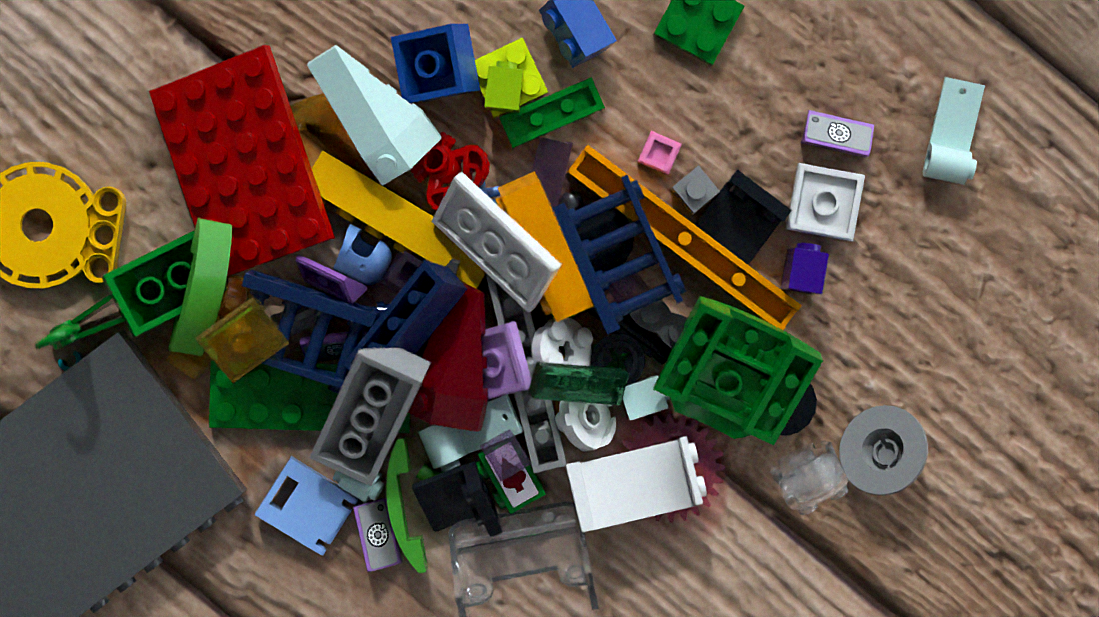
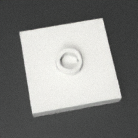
[785,163,865,242]

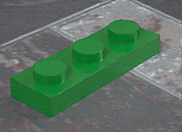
[499,77,605,149]

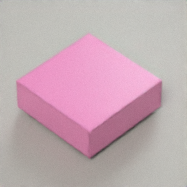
[638,131,682,175]

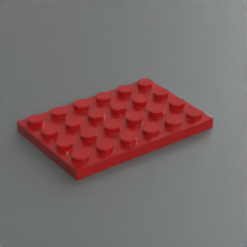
[149,45,335,277]

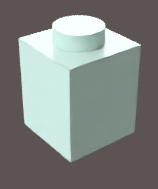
[619,375,670,421]

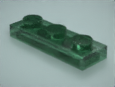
[527,362,629,405]

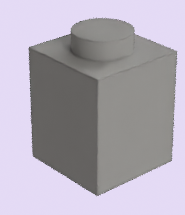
[670,165,720,215]

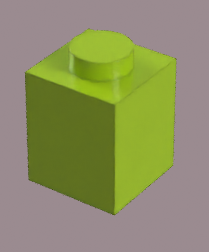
[485,61,523,113]

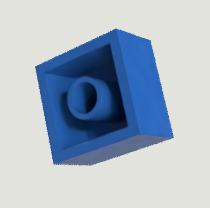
[391,24,480,104]

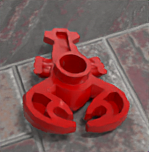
[410,132,490,212]

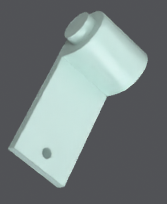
[923,77,985,185]
[418,395,524,472]

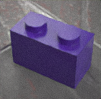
[780,242,829,294]

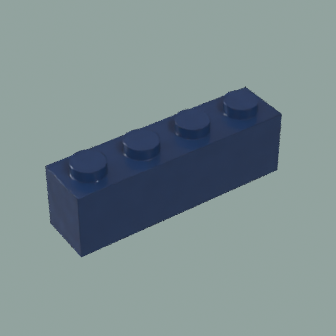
[343,260,467,370]

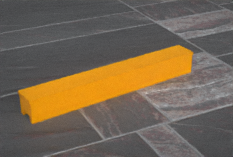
[566,145,802,330]

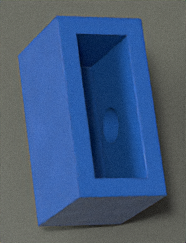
[539,0,617,68]

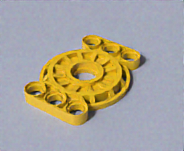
[0,162,126,288]

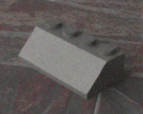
[309,348,431,486]

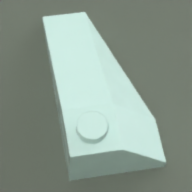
[307,45,441,186]

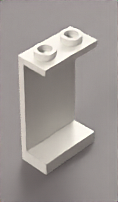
[566,436,707,533]

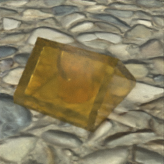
[195,297,289,383]

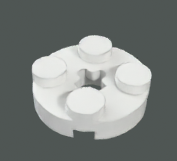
[532,318,593,386]
[555,382,616,452]

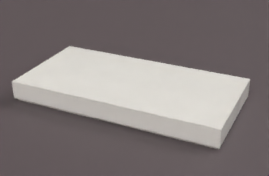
[431,173,561,312]

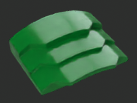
[653,296,823,445]

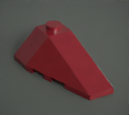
[408,283,488,432]

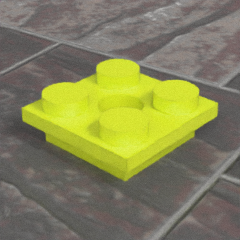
[475,37,549,118]

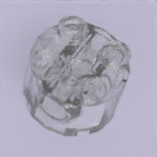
[770,441,849,515]

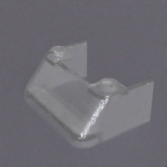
[449,501,599,617]

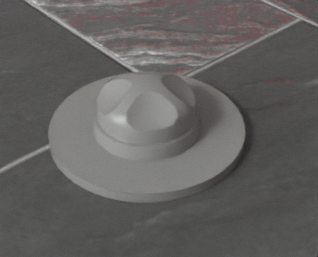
[839,405,928,496]

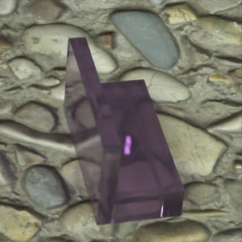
[531,137,573,208]

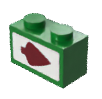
[476,435,546,514]

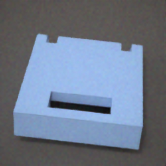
[255,456,359,556]

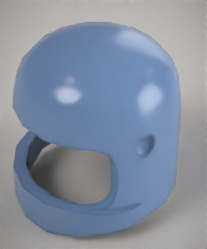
[333,224,392,286]

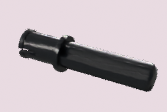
[586,296,672,365]

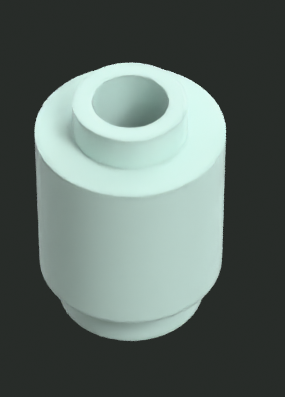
[333,470,385,503]

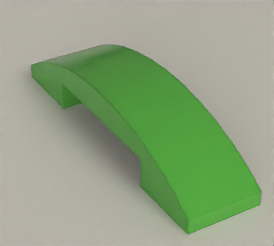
[168,218,232,356]
[386,437,428,573]

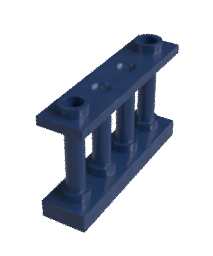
[552,175,686,335]
[222,270,381,393]

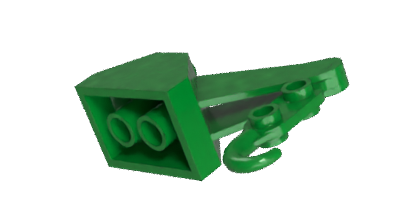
[35,230,227,351]

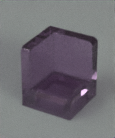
[481,429,531,482]

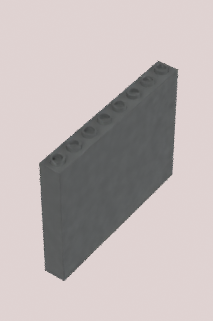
[0,330,247,617]

